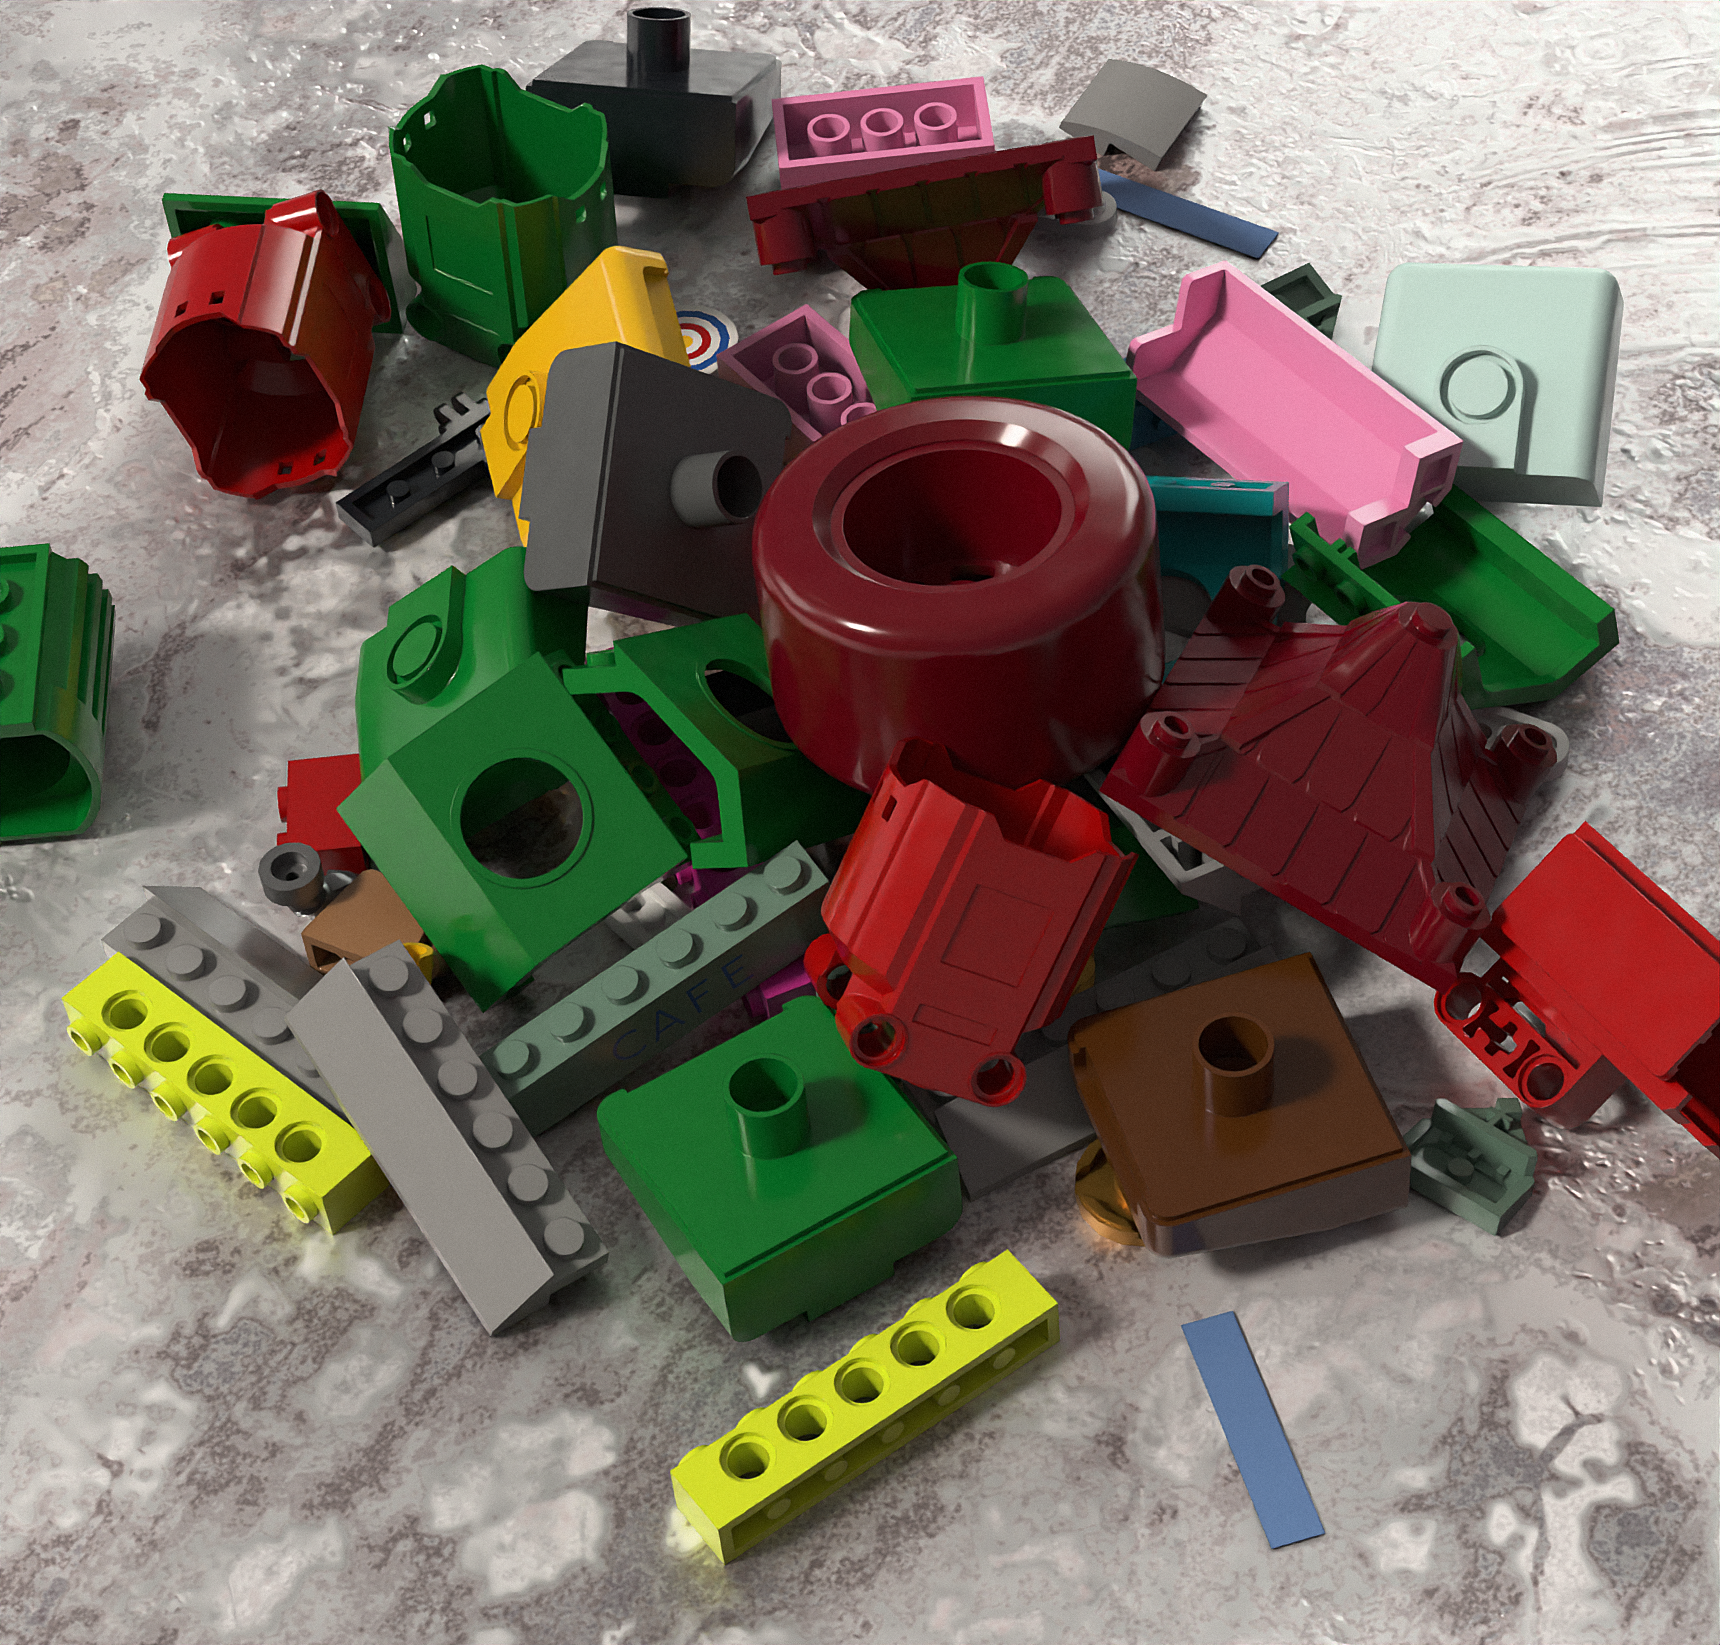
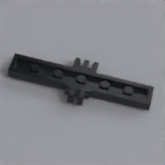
[336,392,492,548]

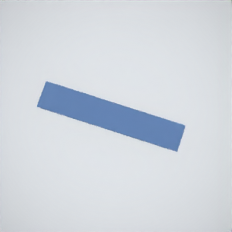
[1098,169,1279,259]
[1181,1311,1325,1549]

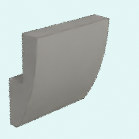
[1059,59,1207,171]

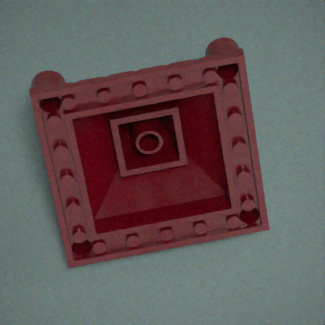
[746,135,1104,291]
[1099,565,1557,995]

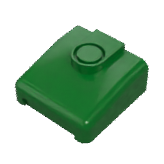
[849,262,1138,451]
[354,546,588,840]
[597,995,963,1342]

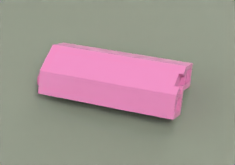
[1126,260,1463,570]

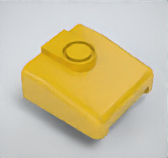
[480,246,691,547]

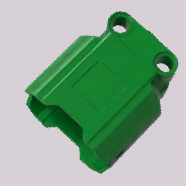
[388,64,618,369]

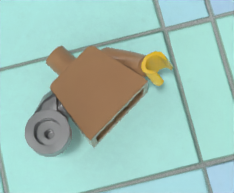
[258,843,453,985]

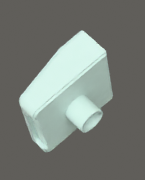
[1371,262,1624,507]

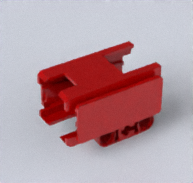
[1434,821,1720,1159]

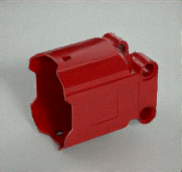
[139,189,391,500]
[803,736,1139,1107]

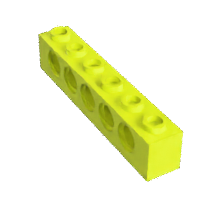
[62,951,390,1235]
[670,1249,1060,1565]

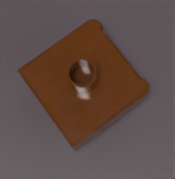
[1067,952,1412,1259]

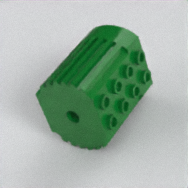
[0,543,116,841]

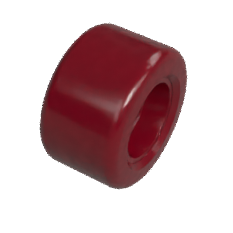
[751,396,1166,795]

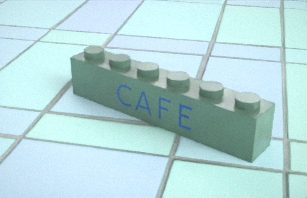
[478,840,831,1139]

